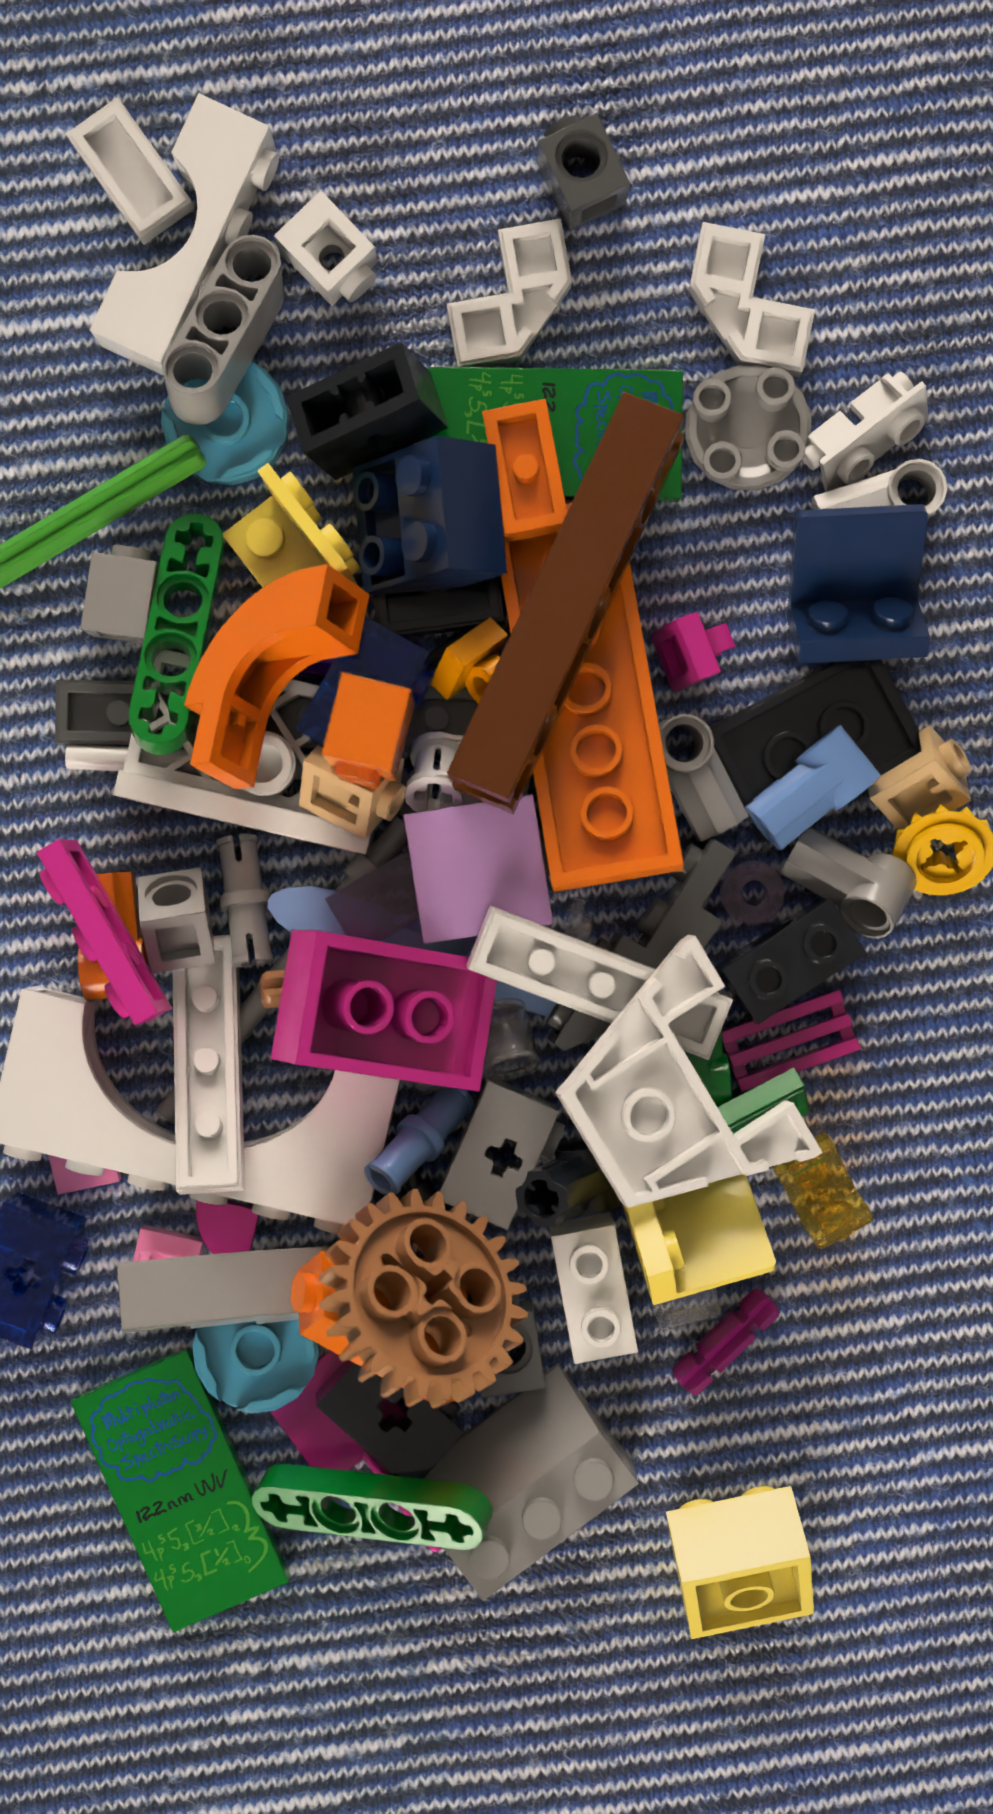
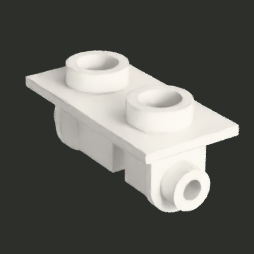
[802,372,929,492]

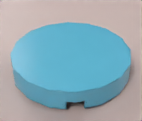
[161,362,290,486]
[192,1319,321,1414]

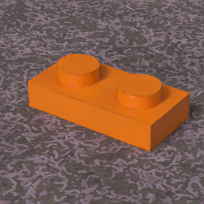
[482,398,567,542]

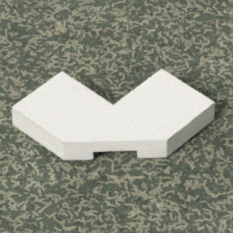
[447,218,572,367]
[688,222,815,378]

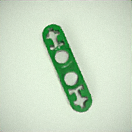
[129,513,224,755]
[252,1464,493,1550]

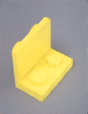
[223,463,361,588]
[622,1174,776,1305]

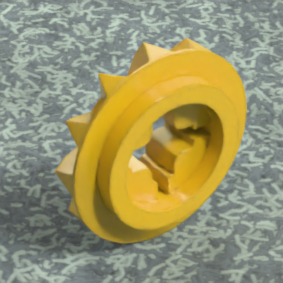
[891,803,993,895]

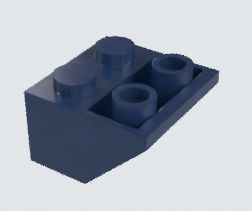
[352,436,507,595]

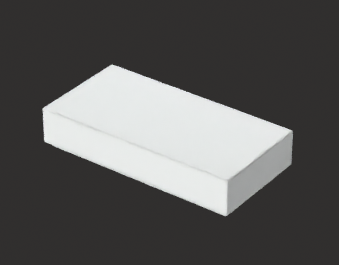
[66,97,195,245]

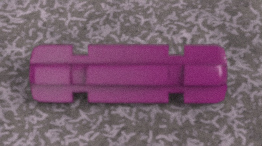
[673,1288,780,1395]

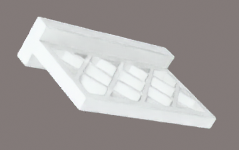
[113,650,375,856]

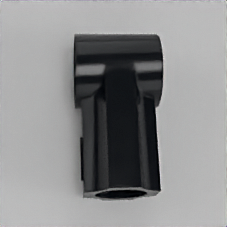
[516,1141,619,1227]

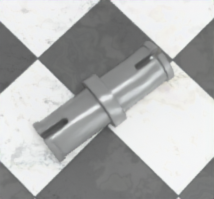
[216,834,274,967]

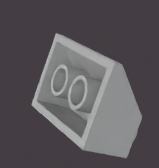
[424,1363,639,1601]

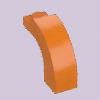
[184,564,369,789]

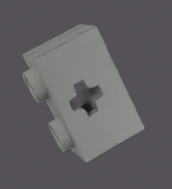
[438,1075,565,1230]

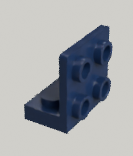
[787,504,930,664]

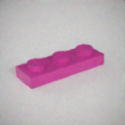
[36,839,172,1026]

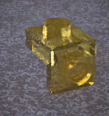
[771,1132,874,1249]

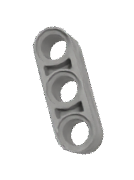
[162,235,285,425]

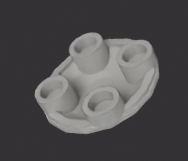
[685,365,811,491]

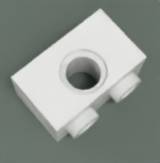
[549,1212,638,1364]

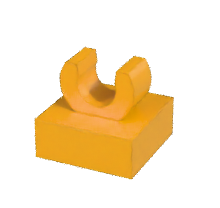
[430,617,508,704]

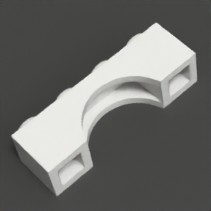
[90,93,279,375]

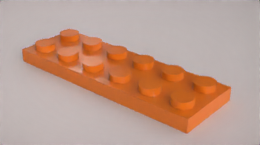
[501,503,684,892]

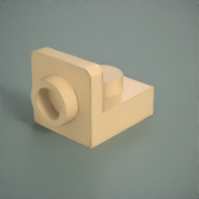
[868,725,971,829]
[299,745,406,840]

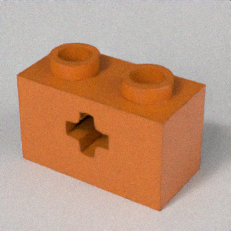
[322,672,415,789]

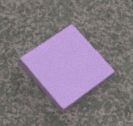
[403,794,553,944]

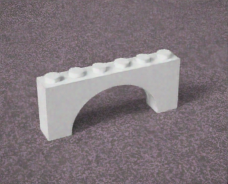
[0,986,401,1234]

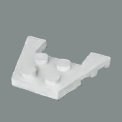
[555,935,823,1208]

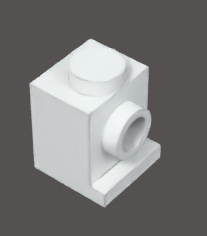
[274,190,378,306]

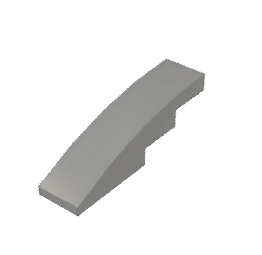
[117,1246,331,1333]

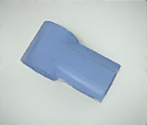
[744,725,881,850]

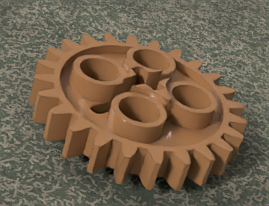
[319,1189,528,1408]

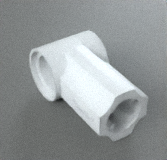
[812,459,947,519]

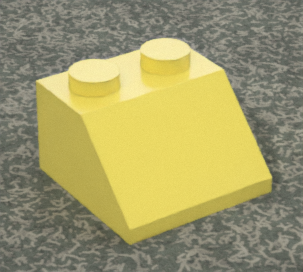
[666,1486,814,1639]

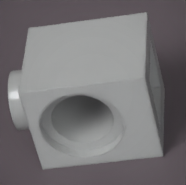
[80,545,159,644]
[137,867,216,974]

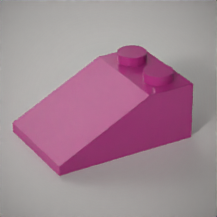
[271,930,497,1092]

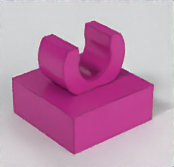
[650,612,736,693]

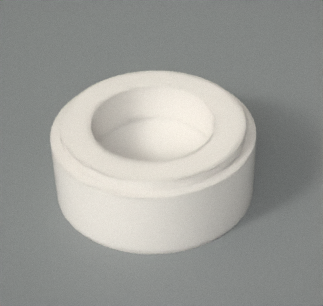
[243,731,298,797]

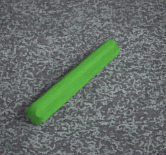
[0,435,207,588]

